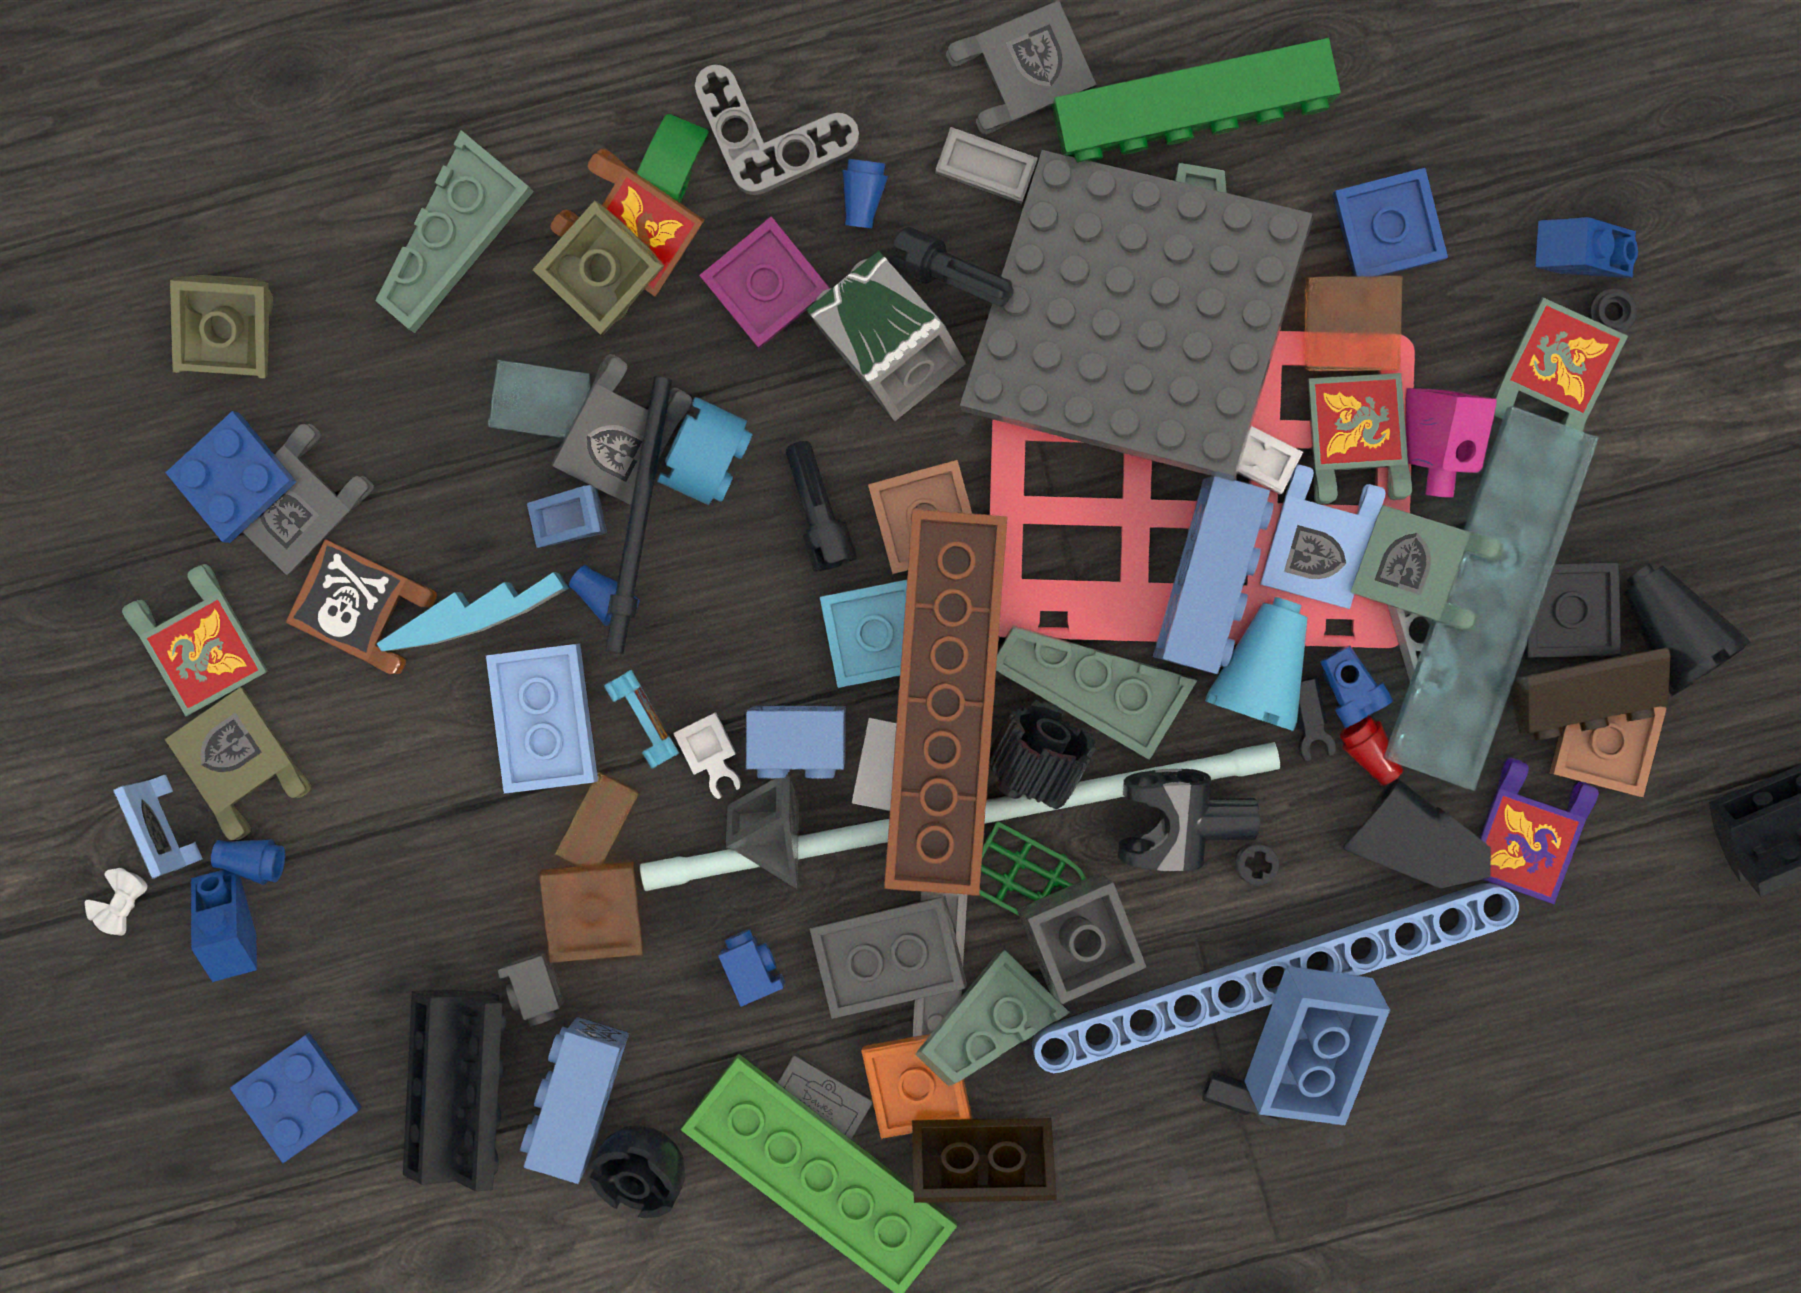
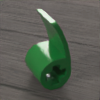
[637,114,709,203]

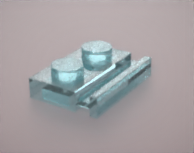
[488,360,591,439]

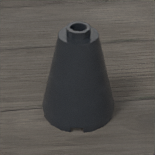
[1624,564,1751,697]

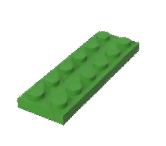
[681,1054,957,1293]

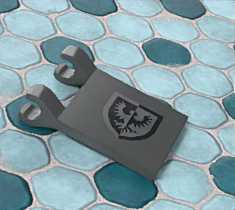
[946,0,1096,135]
[551,354,692,505]
[243,424,374,576]

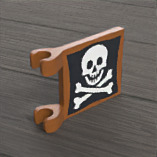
[286,539,438,674]

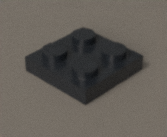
[1522,563,1621,658]

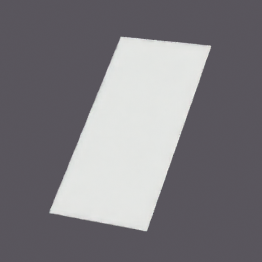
[852,718,896,811]

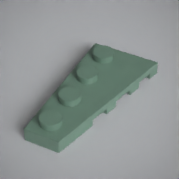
[375,130,534,333]
[996,625,1197,760]

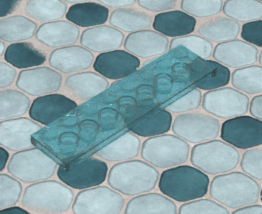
[1383,406,1599,791]

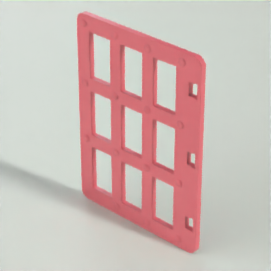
[989,331,1415,648]

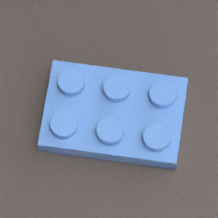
[486,644,598,794]

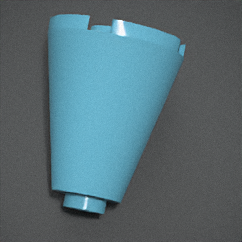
[1205,597,1308,731]

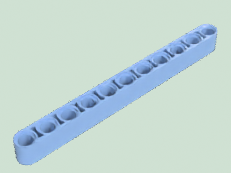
[1032,882,1519,1073]

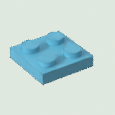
[820,580,907,688]

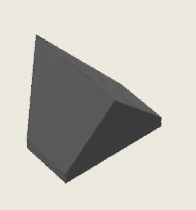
[726,776,799,889]

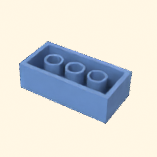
[1153,476,1274,674]

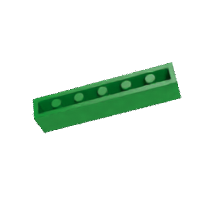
[1052,38,1341,163]

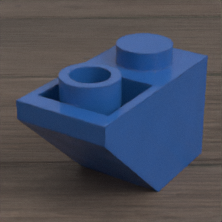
[1535,217,1638,278]
[191,869,257,982]

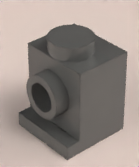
[497,950,565,1026]

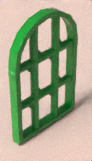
[979,821,1086,916]

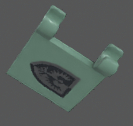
[1351,505,1503,632]

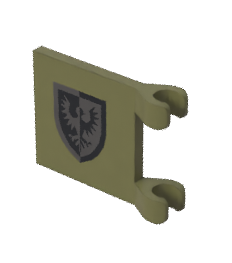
[165,687,312,840]

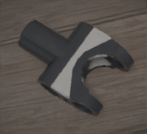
[1118,769,1260,871]

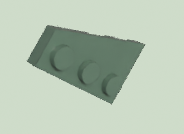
[915,950,1070,1086]

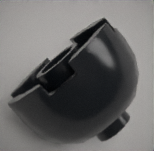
[590,1125,685,1218]

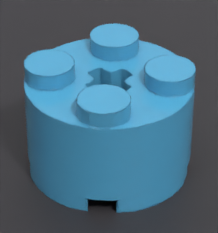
[657,397,752,505]

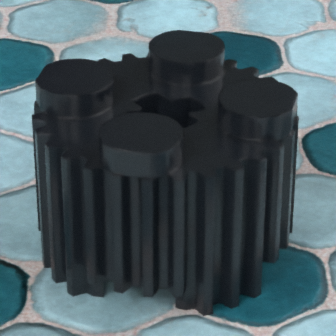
[989,700,1096,809]

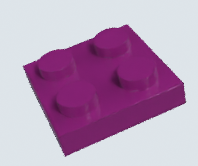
[699,217,830,349]

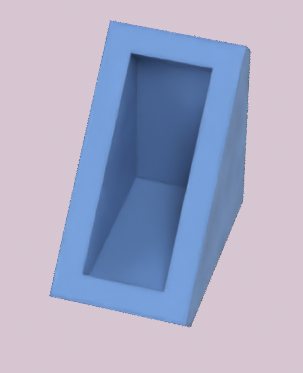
[527,485,607,548]

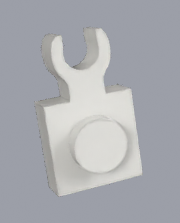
[673,712,741,799]

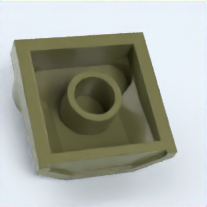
[533,201,664,335]
[170,275,274,379]

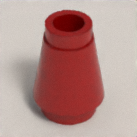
[1340,715,1403,785]

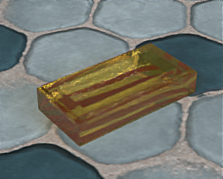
[555,772,640,875]

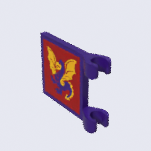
[1479,757,1599,904]

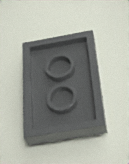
[810,896,967,1019]

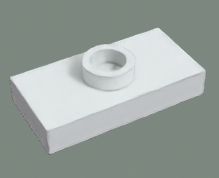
[1237,426,1303,494]

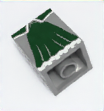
[806,251,966,421]

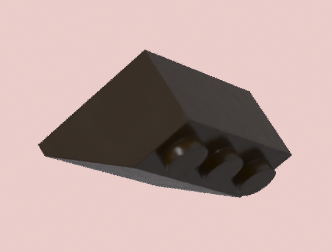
[1508,648,1670,741]
[912,1118,1057,1203]

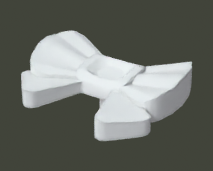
[85,868,147,936]

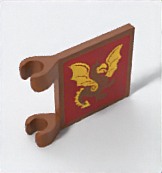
[551,149,705,297]

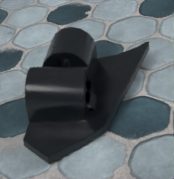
[1343,778,1491,888]

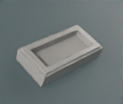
[935,127,1038,204]

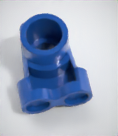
[1320,645,1393,728]

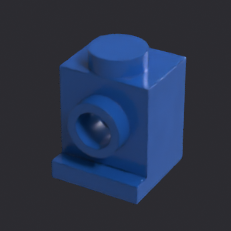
[718,929,785,1007]

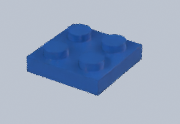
[1332,168,1448,283]
[165,411,296,543]
[230,1032,362,1163]

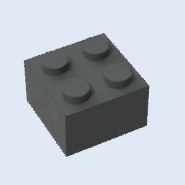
[1017,873,1146,1004]

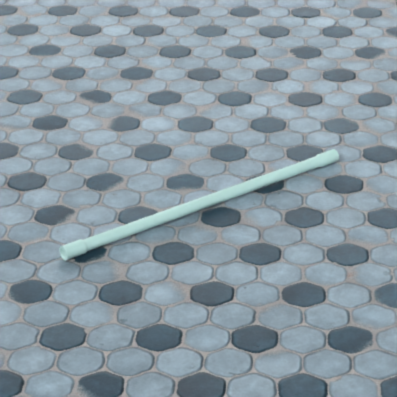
[640,742,1280,891]

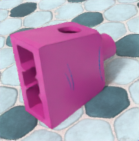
[1406,388,1497,497]

